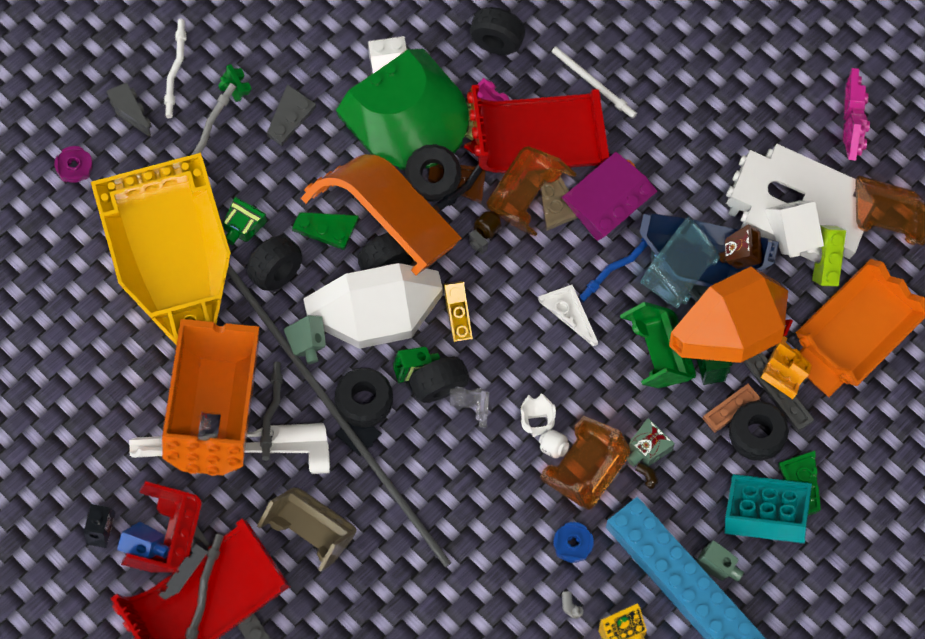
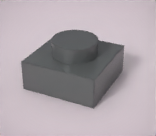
[469,230,488,254]

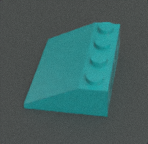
[725,474,812,543]

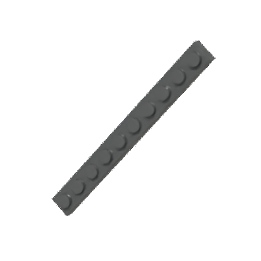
[683,282,814,433]

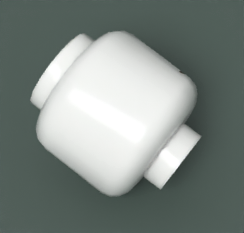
[539,430,569,458]

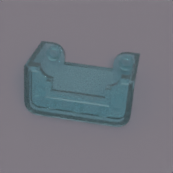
[640,217,720,309]

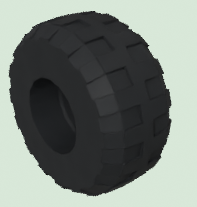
[470,7,526,55]
[405,144,461,202]
[358,232,413,271]
[247,235,303,291]
[410,356,469,403]
[335,368,393,428]
[729,401,789,461]

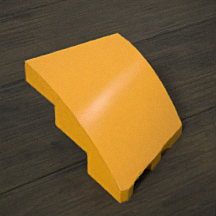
[761,336,812,399]

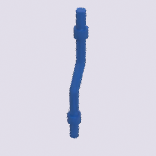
[578,238,650,303]

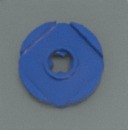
[553,522,594,563]

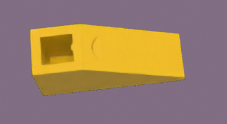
[443,281,473,342]

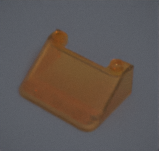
[855,176,925,245]

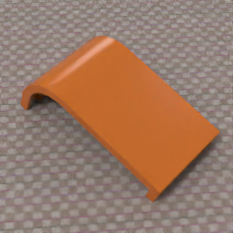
[301,154,462,275]

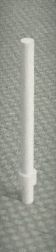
[552,47,637,119]

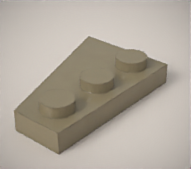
[539,168,578,231]

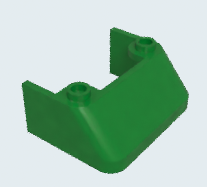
[620,302,696,388]

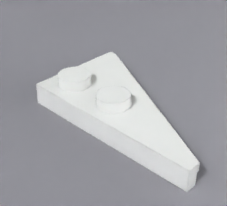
[538,285,598,346]

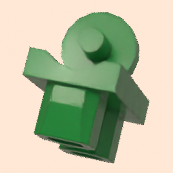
[218,64,251,102]

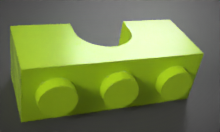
[812,225,846,286]

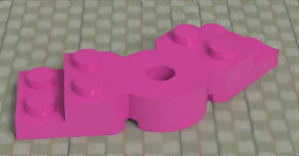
[843,68,870,161]

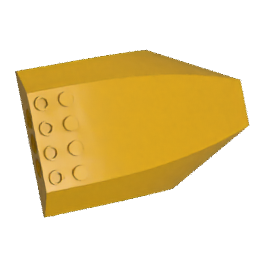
[91,153,231,346]

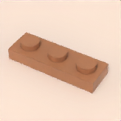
[702,384,760,433]

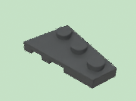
[267,84,316,146]

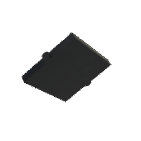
[335,422,382,456]

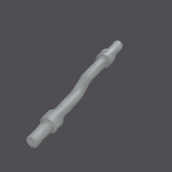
[191,83,236,155]

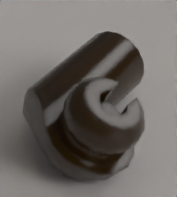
[635,462,658,489]

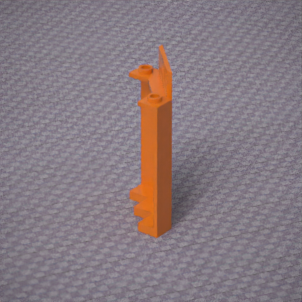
[795,259,925,397]

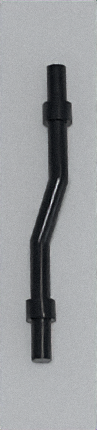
[435,164,483,212]

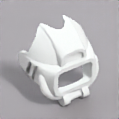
[520,394,556,437]

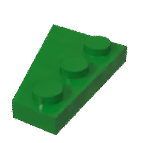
[292,212,359,250]
[778,451,821,516]

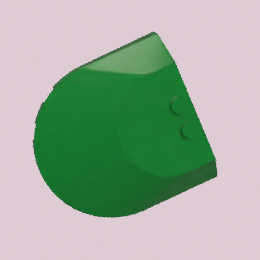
[336,49,469,170]

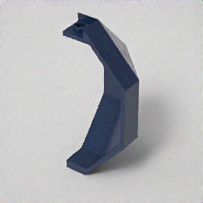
[639,212,779,287]

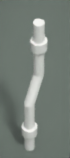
[164,19,186,118]

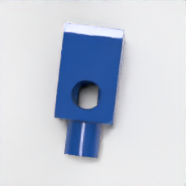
[117,522,169,559]

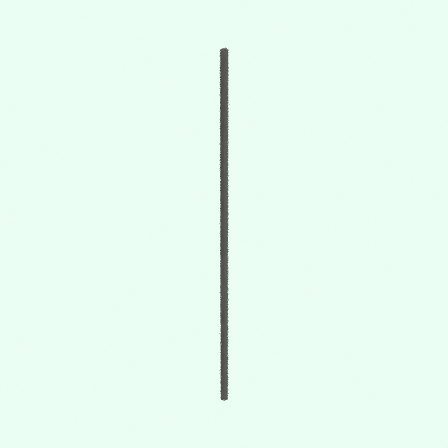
[227,264,451,568]

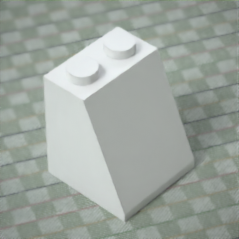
[765,200,824,258]

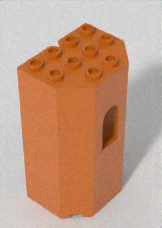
[162,319,259,476]

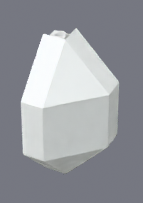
[304,263,443,349]

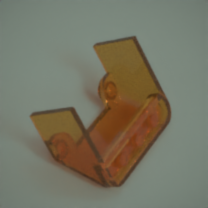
[487,146,576,236]

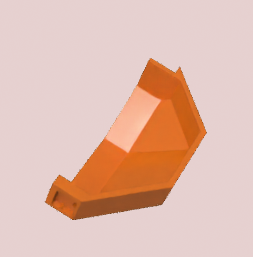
[669,266,788,363]

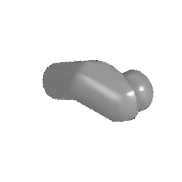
[562,591,584,619]

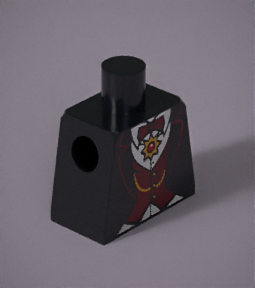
[84,504,116,548]

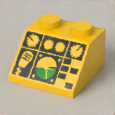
[598,603,647,639]

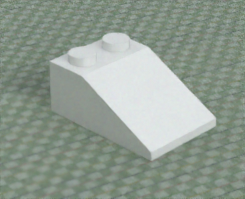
[368,36,407,74]

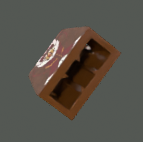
[718,224,762,269]

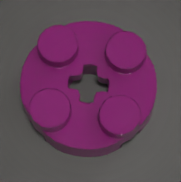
[54,146,93,183]

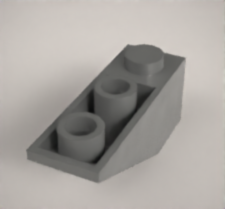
[107,82,152,136]

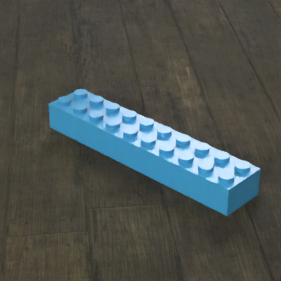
[606,497,766,639]

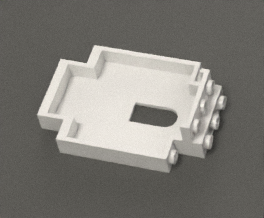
[726,144,873,262]

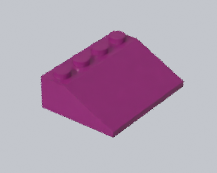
[561,152,657,241]

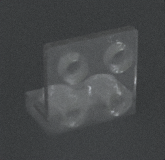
[450,387,489,428]

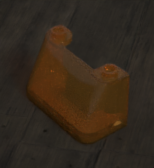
[540,415,630,510]

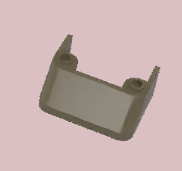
[257,488,357,571]

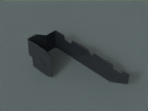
[159,537,209,599]

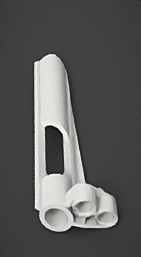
[129,423,330,474]

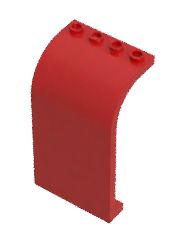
[467,85,609,173]
[111,519,291,639]

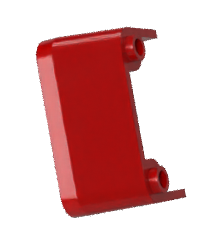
[121,481,201,573]

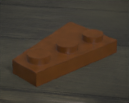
[428,164,486,204]

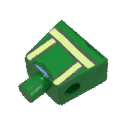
[223,197,267,245]
[393,347,440,383]

